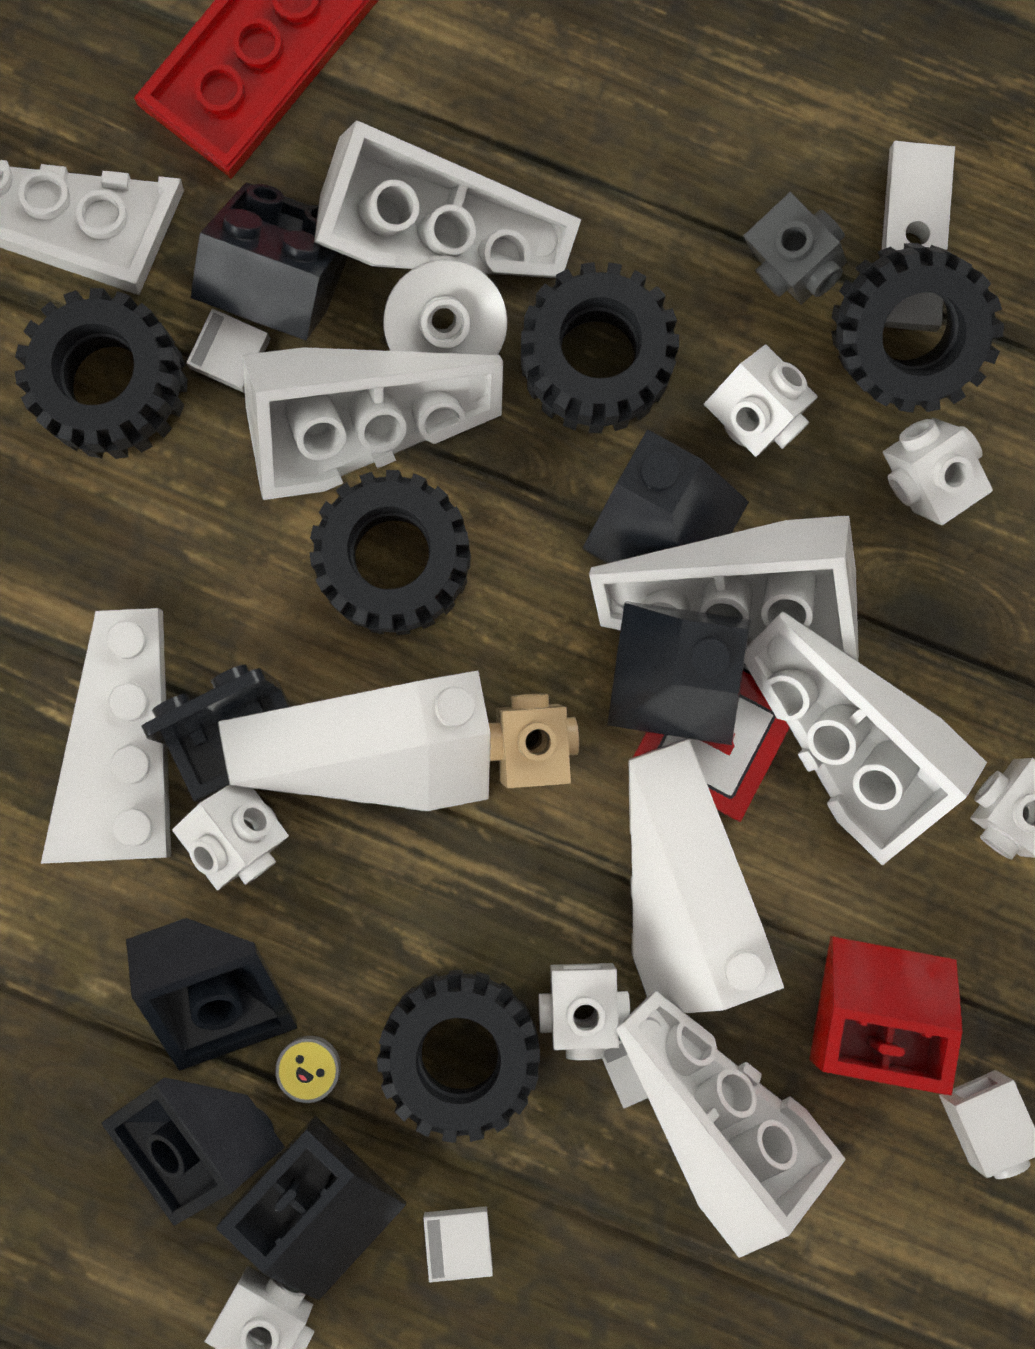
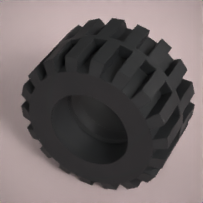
[831,243,1004,413]
[521,262,679,433]
[15,288,188,459]
[309,470,471,635]
[377,970,540,1143]

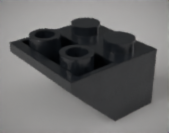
[190,182,348,340]
[216,1115,407,1301]

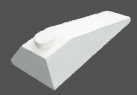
[314,121,581,278]
[242,347,503,500]
[218,671,490,811]
[629,738,784,1013]
[616,991,846,1258]

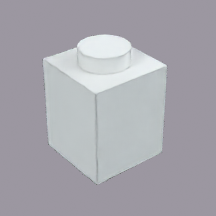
[939,1070,1035,1179]

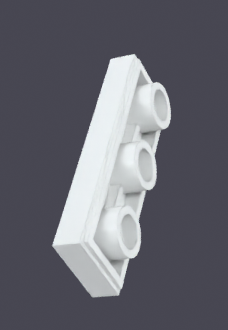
[882,141,955,332]

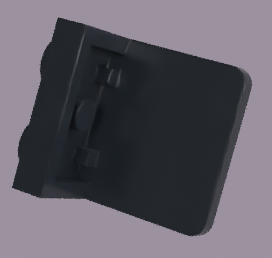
[141,664,291,802]

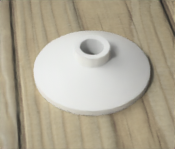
[384,259,507,355]

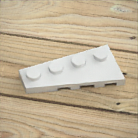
[0,160,184,295]
[41,608,171,864]

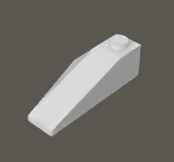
[589,516,859,662]
[745,611,987,865]

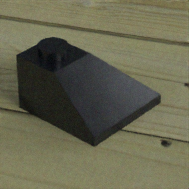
[582,429,749,563]
[607,601,751,745]
[126,918,298,1071]
[101,1077,285,1226]

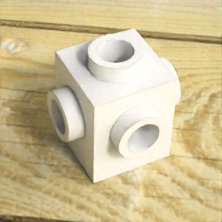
[704,344,818,457]
[883,418,993,525]
[970,758,1035,860]
[172,785,289,891]
[539,963,630,1060]
[205,1266,314,1349]

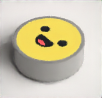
[276,1036,341,1103]

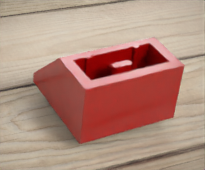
[809,936,963,1096]

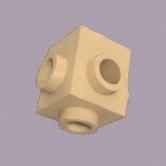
[489,693,579,788]

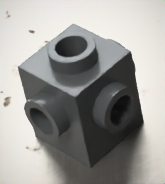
[743,192,847,305]

